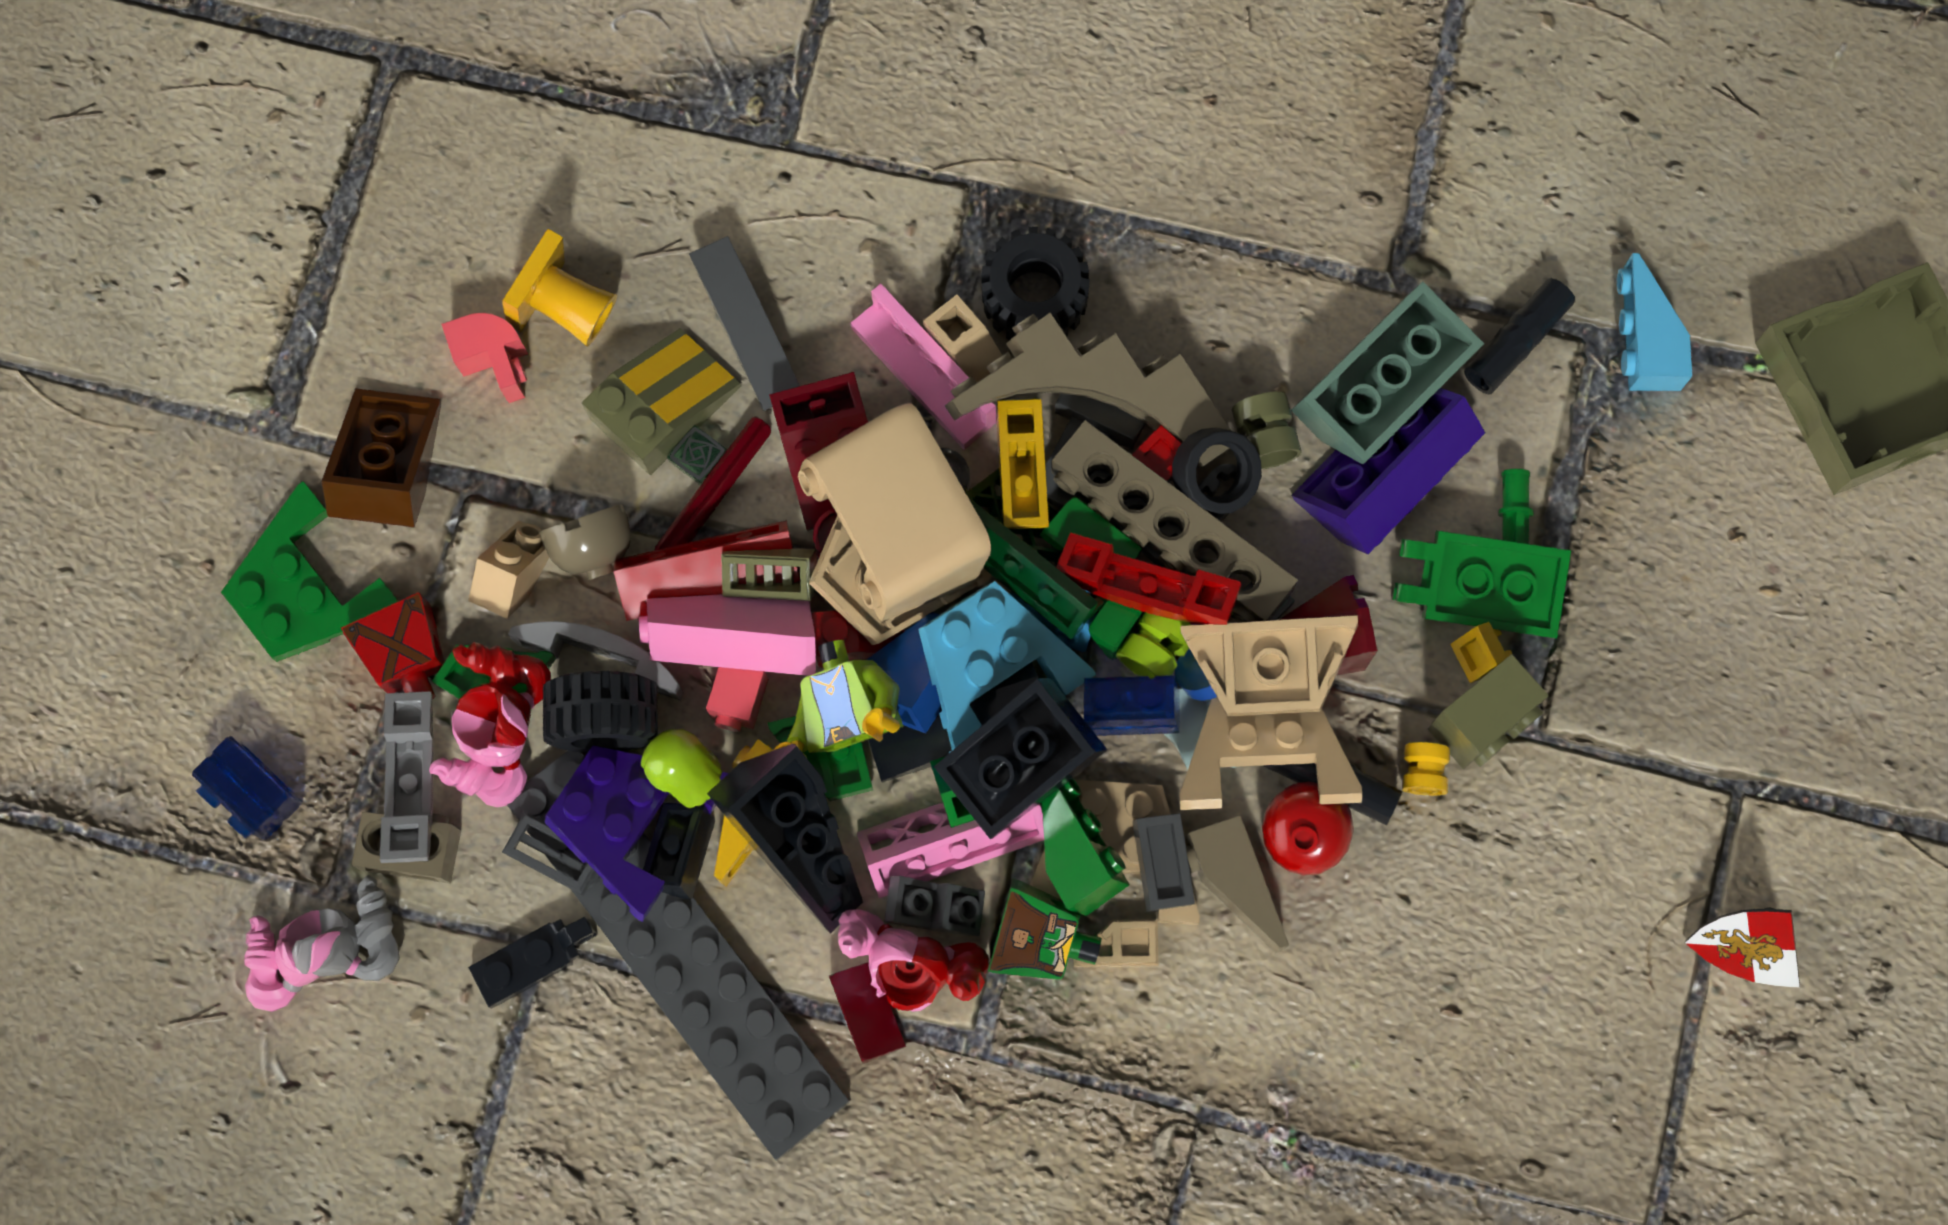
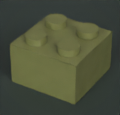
[1428,654,1549,770]

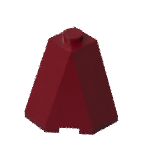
[1279,575,1378,675]

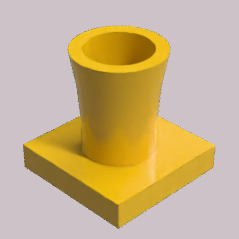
[502,229,617,347]

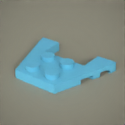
[918,581,1096,753]

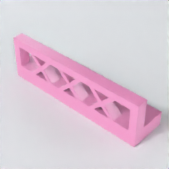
[850,284,996,450]
[856,802,1044,898]

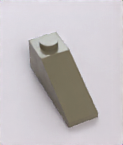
[1186,815,1289,953]

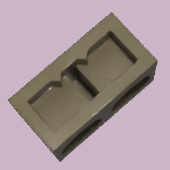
[351,806,461,884]

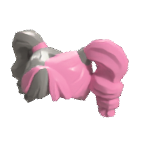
[244,875,400,1012]

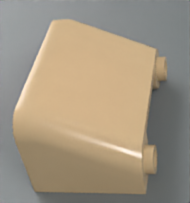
[798,403,991,622]

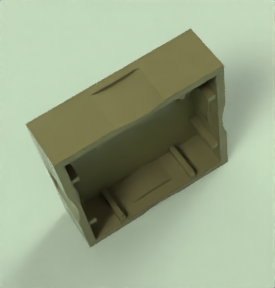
[1755,262,1948,495]

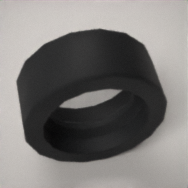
[1172,428,1262,514]

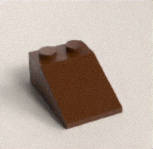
[321,388,441,528]

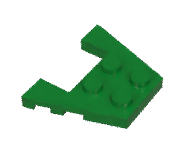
[221,481,399,662]

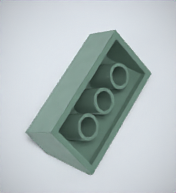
[1291,282,1484,464]

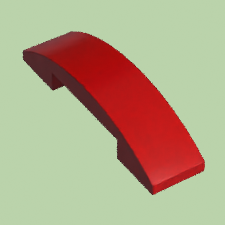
[1056,532,1241,625]

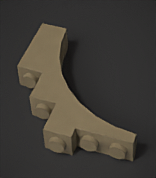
[945,313,1231,469]

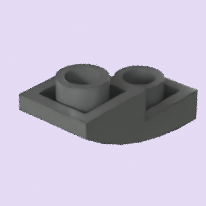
[884,876,985,936]

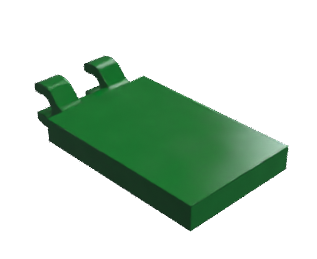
[1392,530,1571,639]

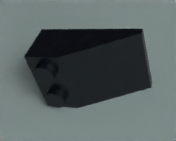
[934,678,1108,839]

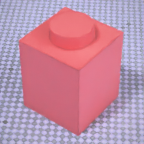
[706,667,769,732]

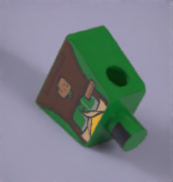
[988,879,1102,980]

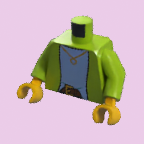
[773,640,903,758]

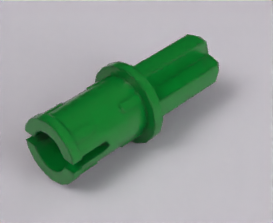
[1498,469,1534,544]

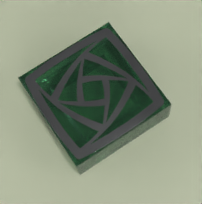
[667,425,728,485]

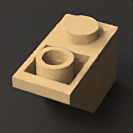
[923,294,1003,383]
[468,521,549,619]

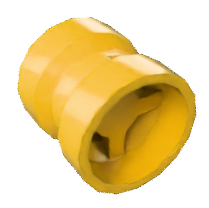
[1402,742,1450,796]

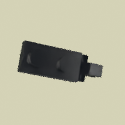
[468,917,597,1009]

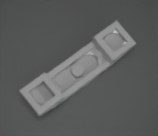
[508,621,684,701]
[380,692,434,863]

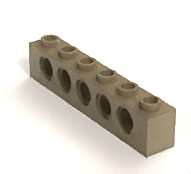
[1051,420,1298,623]

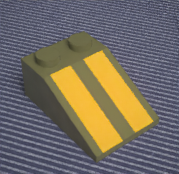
[581,328,741,476]

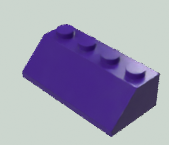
[1291,388,1486,554]

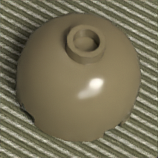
[539,504,631,580]

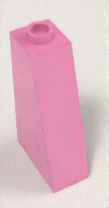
[639,595,816,675]

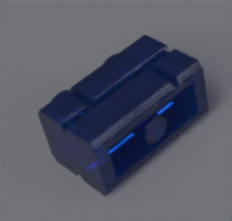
[1084,675,1180,736]
[192,736,303,840]

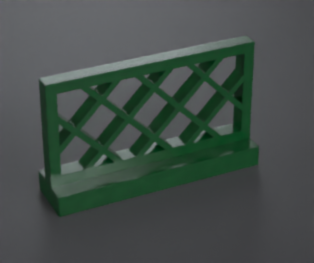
[966,468,1107,639]

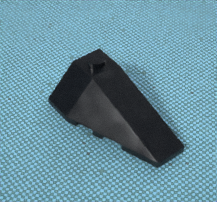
[868,662,1039,783]
[707,744,863,934]

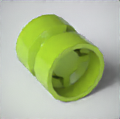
[1116,612,1191,687]

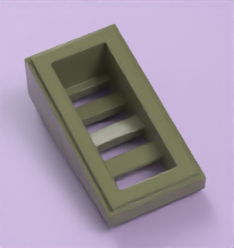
[721,549,817,601]

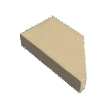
[1073,919,1159,967]

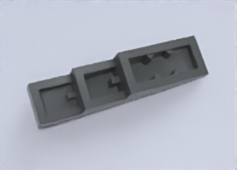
[689,236,800,411]

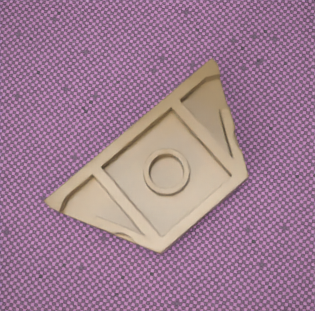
[1180,615,1358,716]

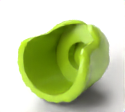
[641,729,722,808]

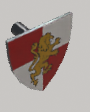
[1685,907,1800,988]

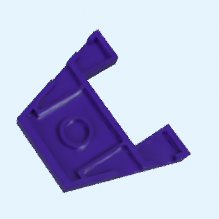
[545,746,728,922]

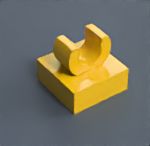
[1450,622,1513,683]

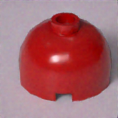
[1262,782,1354,876]

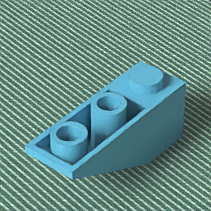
[1617,253,1692,391]

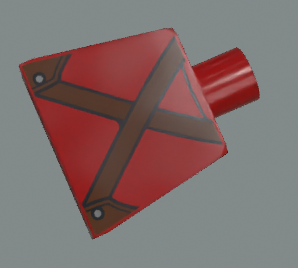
[341,592,445,700]

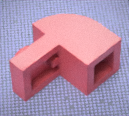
[441,313,528,403]

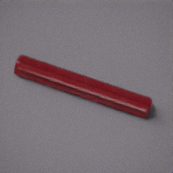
[654,416,772,551]

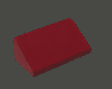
[829,962,906,1064]

